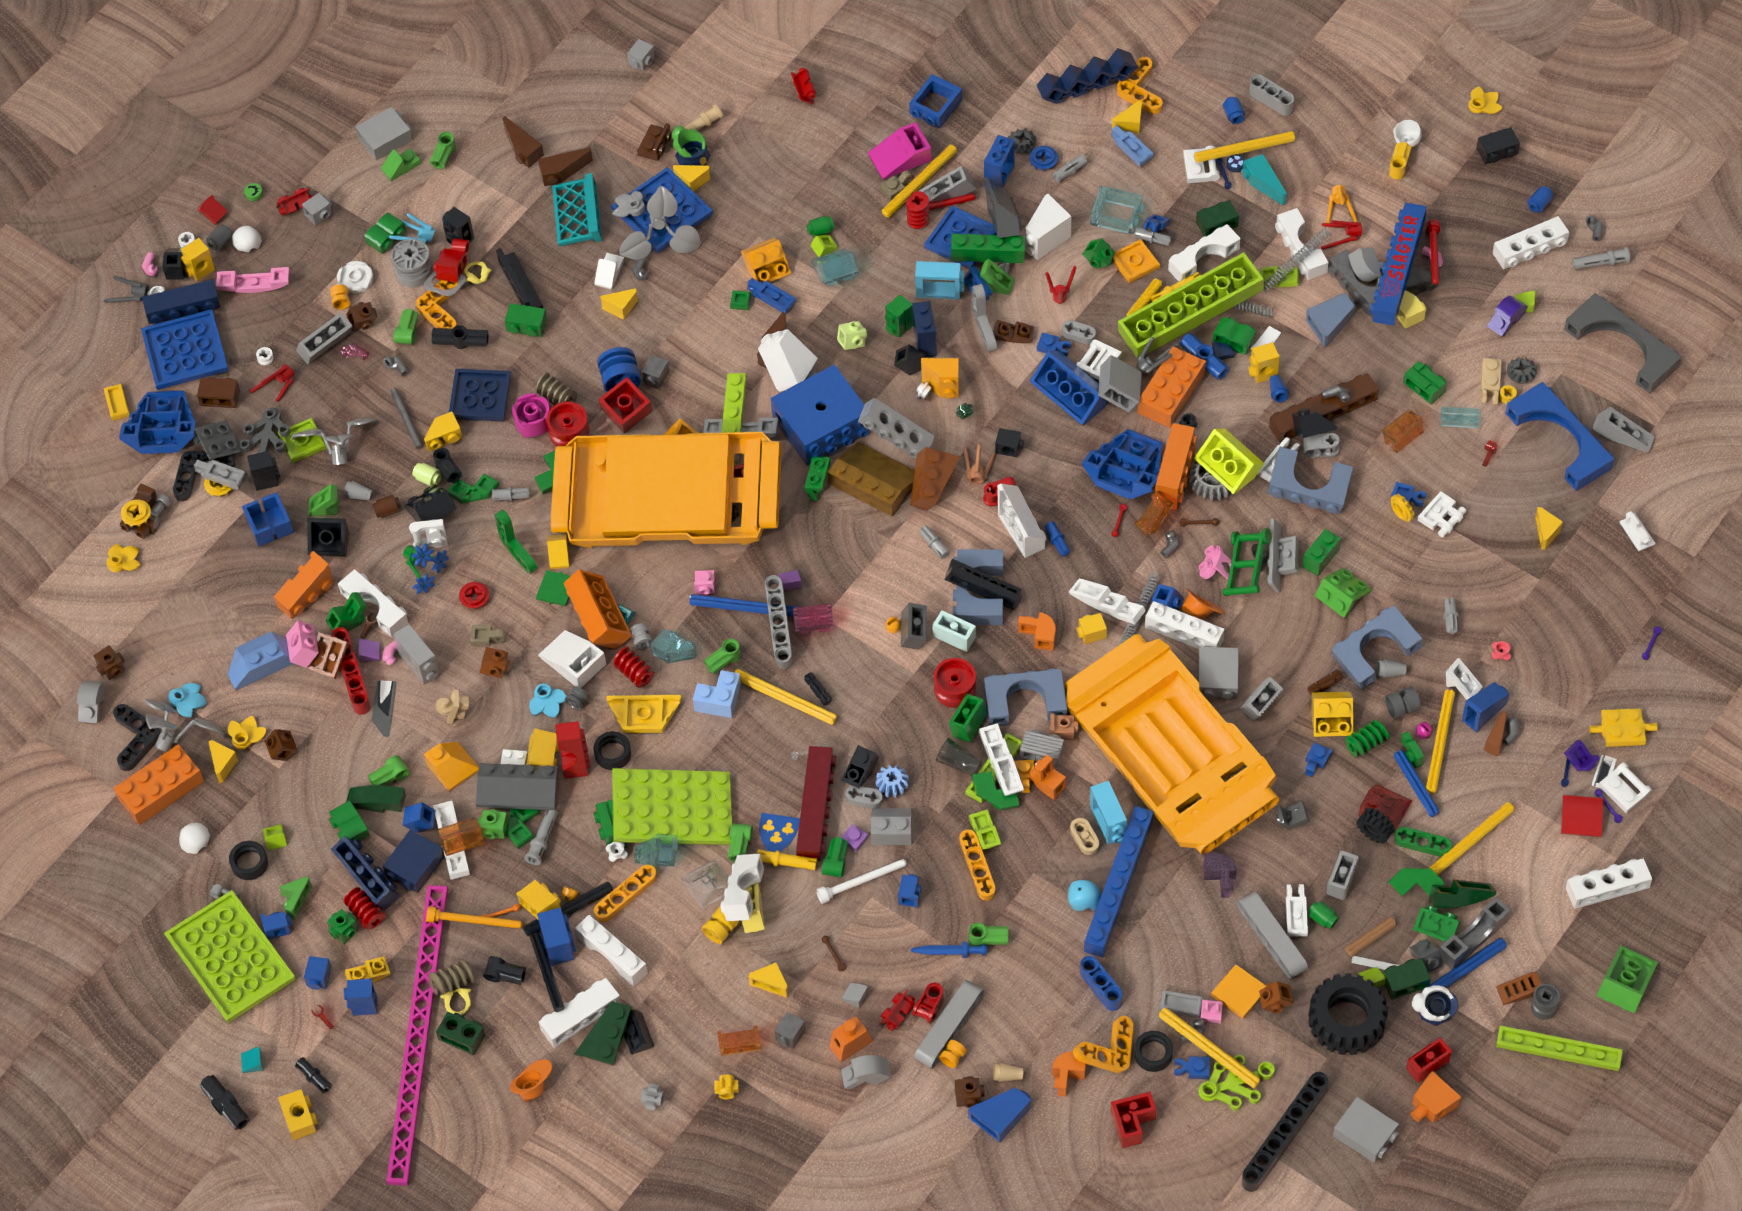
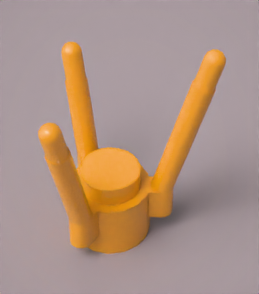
[1326,185,1358,223]

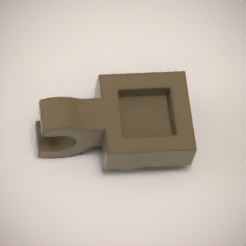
[880,170,912,200]
[470,625,506,646]

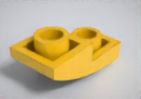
[345,956,390,983]

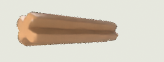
[1345,917,1397,957]

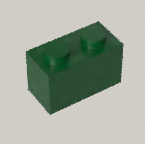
[1196,200,1239,236]
[1383,958,1431,1000]

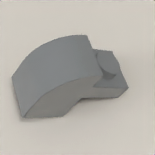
[1348,248,1387,282]
[77,680,105,723]
[841,1055,891,1090]

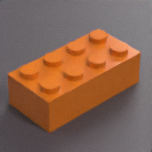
[1137,346,1206,428]
[1155,423,1197,510]
[564,569,632,649]
[113,744,204,825]

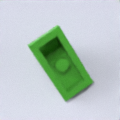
[381,148,421,181]
[980,259,1014,295]
[308,484,338,516]
[279,877,312,920]

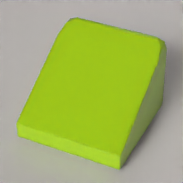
[811,235,838,257]
[1516,291,1535,313]
[263,824,287,850]
[1358,967,1386,987]

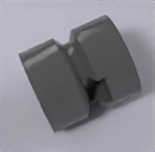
[1385,686,1421,719]
[1531,983,1560,1020]

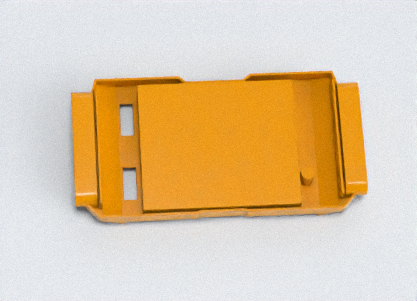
[551,432,781,548]
[1064,634,1279,855]

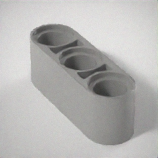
[1249,74,1294,116]

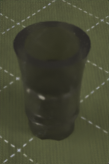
[936,738,983,776]

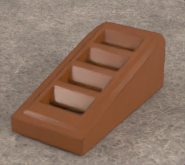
[1484,711,1507,756]
[1496,971,1542,1005]

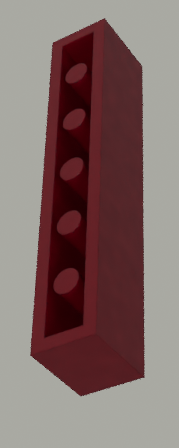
[796,746,836,861]

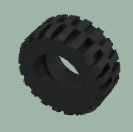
[1308,973,1388,1055]

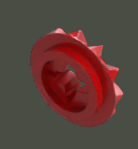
[459,582,490,610]

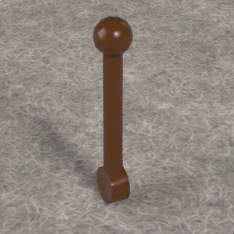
[1179,518,1219,527]
[822,935,846,971]

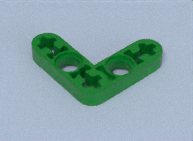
[494,509,538,574]

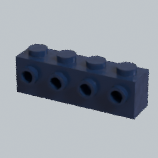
[142,279,220,324]
[331,836,400,909]

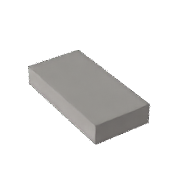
[1159,990,1203,1018]

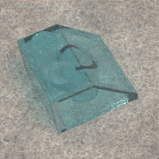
[811,248,859,286]

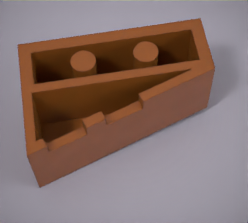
[910,447,960,510]

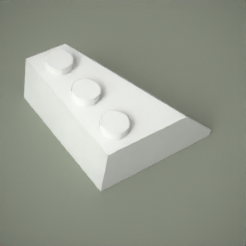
[998,484,1047,558]

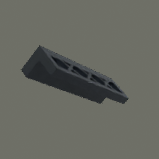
[496,248,543,308]
[944,559,1022,610]

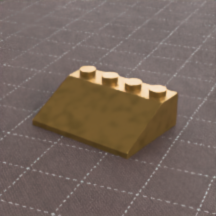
[828,441,915,517]

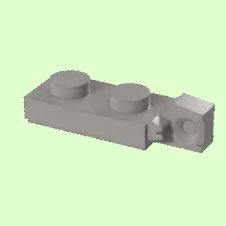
[194,460,247,490]

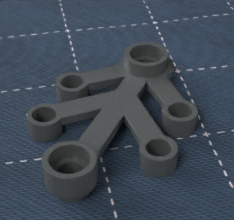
[239,408,291,453]

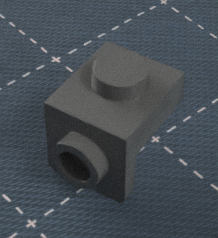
[1276,802,1310,830]
[1409,939,1442,973]

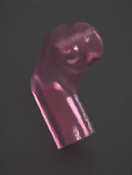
[340,344,369,360]

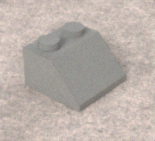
[871,808,912,845]

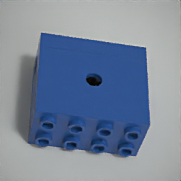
[771,364,871,466]

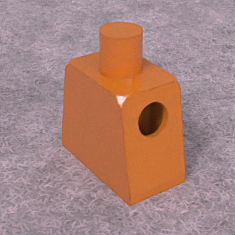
[829,1016,873,1062]
[1410,1071,1461,1122]

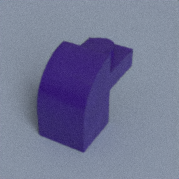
[1487,296,1528,337]

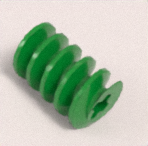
[1345,720,1390,758]

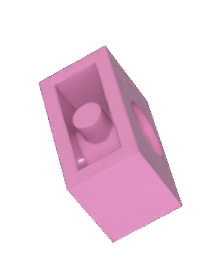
[286,620,319,668]

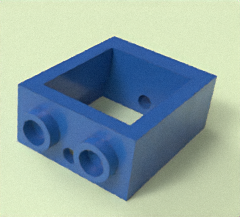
[909,74,962,129]
[984,135,1015,188]

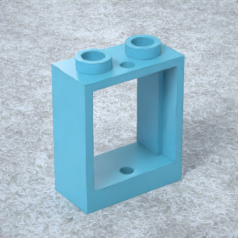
[915,261,964,299]
[1090,781,1127,844]

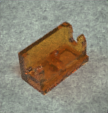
[1382,409,1424,453]
[1135,491,1174,535]
[437,818,484,856]
[717,1025,761,1056]

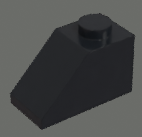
[1292,408,1337,438]

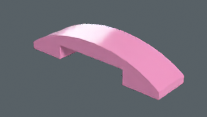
[216,267,290,293]

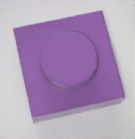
[841,824,868,852]

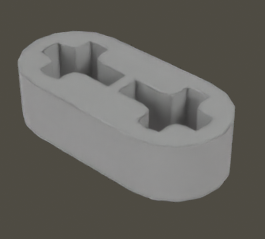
[1062,320,1096,344]
[846,786,883,809]

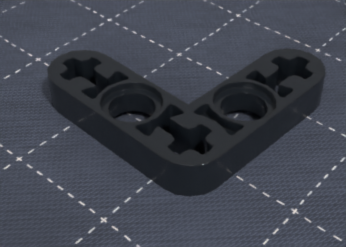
[173,451,235,501]
[113,704,161,771]

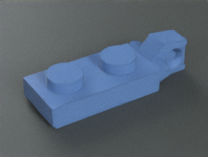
[1111,126,1153,167]

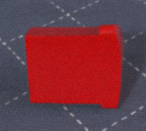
[197,195,227,225]

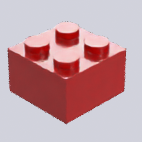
[598,377,653,434]

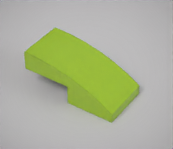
[1260,265,1299,287]
[968,809,1001,851]

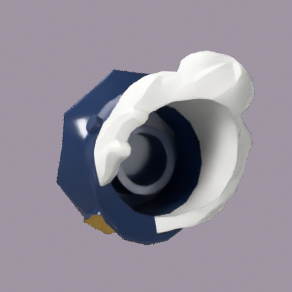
[1412,985,1459,1026]

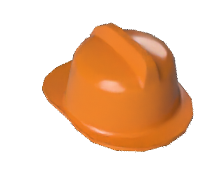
[1181,588,1225,619]
[510,1059,552,1102]

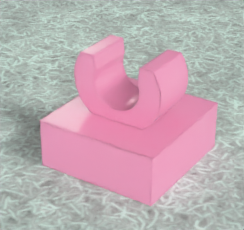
[1201,1000,1223,1024]

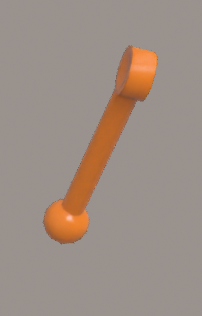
[481,904,521,918]

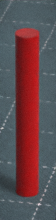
[929,193,975,211]

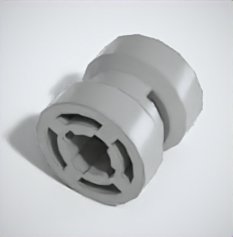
[630,623,653,650]

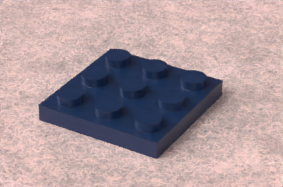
[449,369,511,421]

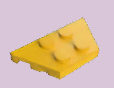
[606,695,682,733]

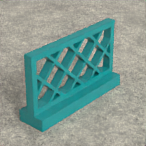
[552,173,602,247]

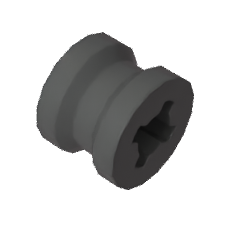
[565,686,589,710]

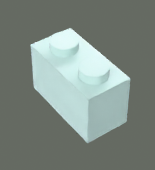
[933,610,976,652]

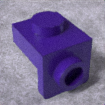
[1564,740,1600,771]

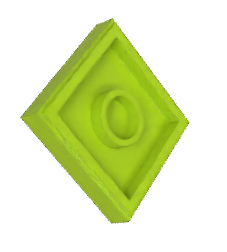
[278,418,327,463]

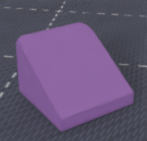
[779,570,802,591]
[359,639,380,662]

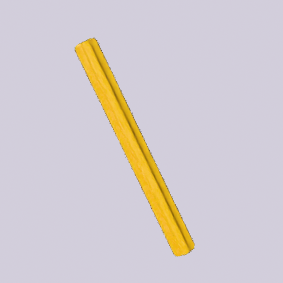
[1193,131,1295,163]
[882,144,957,218]
[734,669,837,725]
[1426,689,1455,794]
[1429,802,1514,875]
[1159,1007,1260,1088]

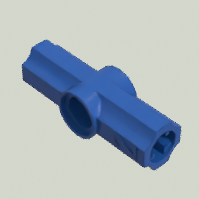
[1180,333,1229,380]

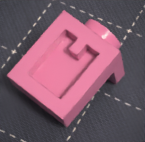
[694,570,715,595]

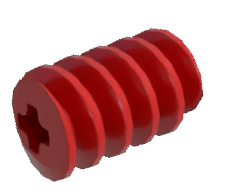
[906,191,930,229]
[613,646,655,688]
[343,887,386,930]

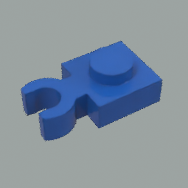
[1144,214,1170,233]
[1037,332,1071,356]
[1390,482,1426,507]
[1174,1056,1210,1079]

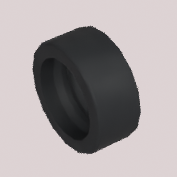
[593,731,631,770]
[229,840,268,880]
[1134,1030,1173,1072]

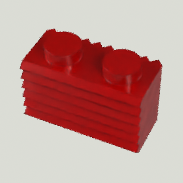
[1406,1038,1452,1083]

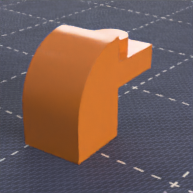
[1018,612,1056,651]
[1029,755,1066,800]
[1052,1051,1087,1097]

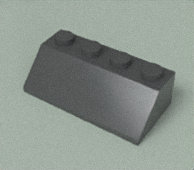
[984,177,1022,238]
[476,763,560,810]

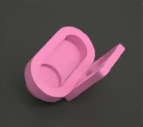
[1199,545,1232,580]

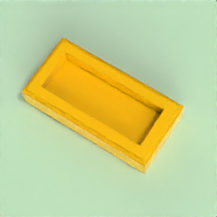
[103,384,130,421]

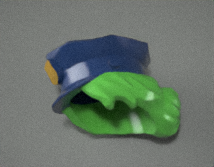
[672,126,710,166]

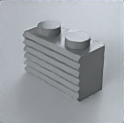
[1240,677,1283,721]
[1020,730,1064,767]
[1326,851,1359,900]

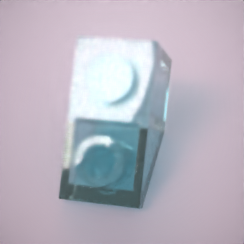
[651,628,697,663]
[634,834,678,867]

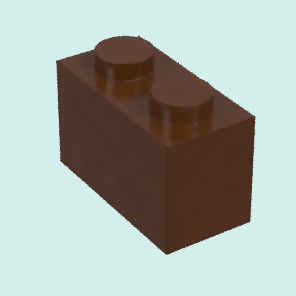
[197,377,240,408]

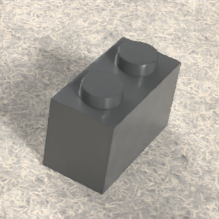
[901,603,927,650]

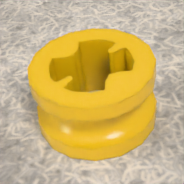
[1499,385,1517,404]

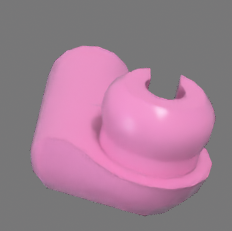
[142,252,158,276]

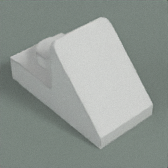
[595,253,624,290]
[1446,658,1483,700]

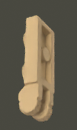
[1480,358,1501,404]

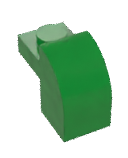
[325,592,367,632]

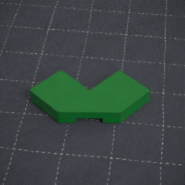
[534,451,555,494]
[447,474,500,504]
[972,772,1019,810]
[506,809,539,849]
[1388,868,1445,896]

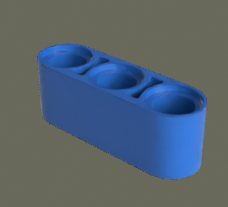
[1080,956,1122,1011]

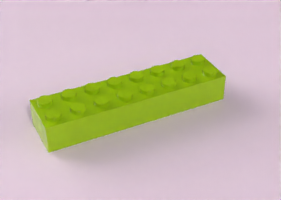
[1118,252,1264,358]

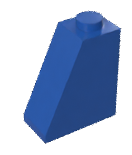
[1462,682,1509,733]
[968,1087,1031,1143]

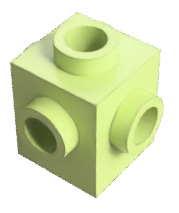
[837,321,867,350]

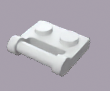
[1183,146,1220,183]
[1076,340,1122,380]
[409,519,448,549]
[1598,762,1653,813]

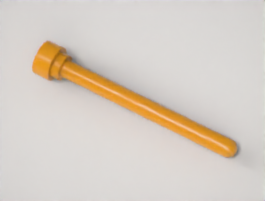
[426,906,523,929]

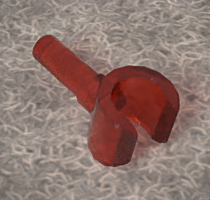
[1482,440,1497,467]
[311,1004,334,1030]

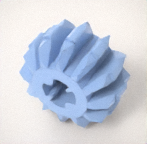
[876,764,909,798]

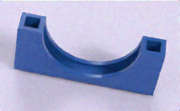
[1505,382,1614,491]

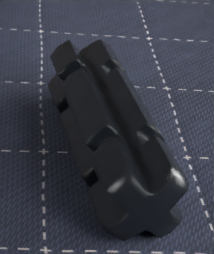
[804,672,832,705]

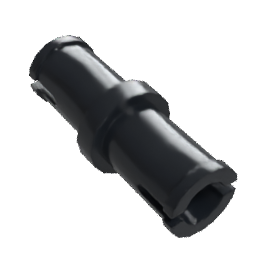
[295,1057,332,1094]

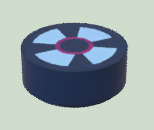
[1226,154,1245,173]

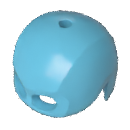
[1067,880,1102,911]

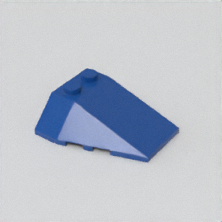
[119,390,196,454]
[1082,429,1163,499]

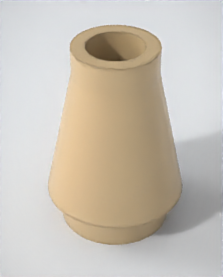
[993,1062,1023,1083]

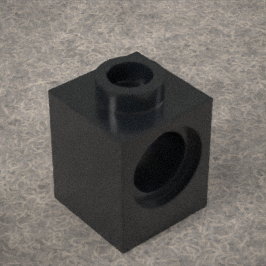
[995,428,1024,457]

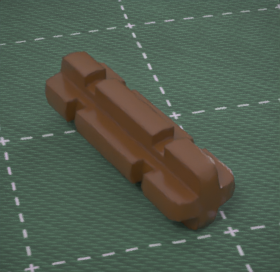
[1308,670,1343,696]

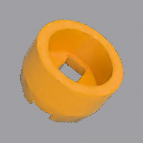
[886,616,901,634]
[561,886,579,902]

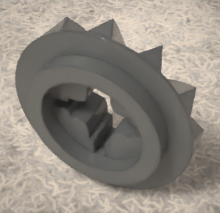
[1008,128,1036,153]
[1507,357,1537,383]

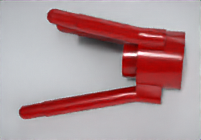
[1321,220,1362,250]
[1045,266,1077,304]
[250,364,295,402]

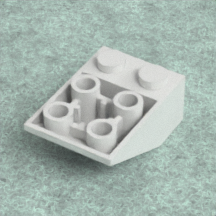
[538,630,606,688]

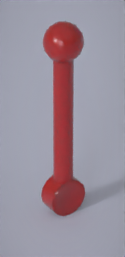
[1111,504,1127,537]

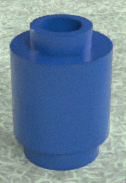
[1223,97,1245,124]
[1527,186,1553,213]

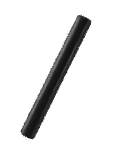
[523,881,613,936]
[530,932,565,1012]

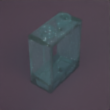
[1090,186,1145,234]

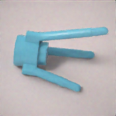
[389,213,435,244]

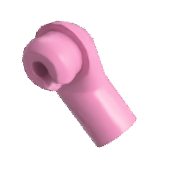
[1421,246,1443,267]
[382,641,397,665]

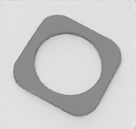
[424,272,466,296]

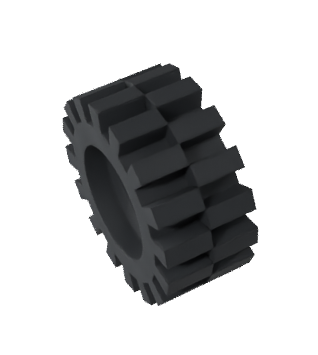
[1356,808,1395,844]

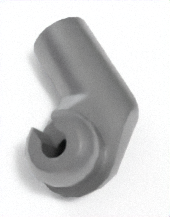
[1322,385,1350,402]
[1502,718,1520,746]

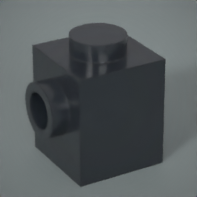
[894,344,925,376]

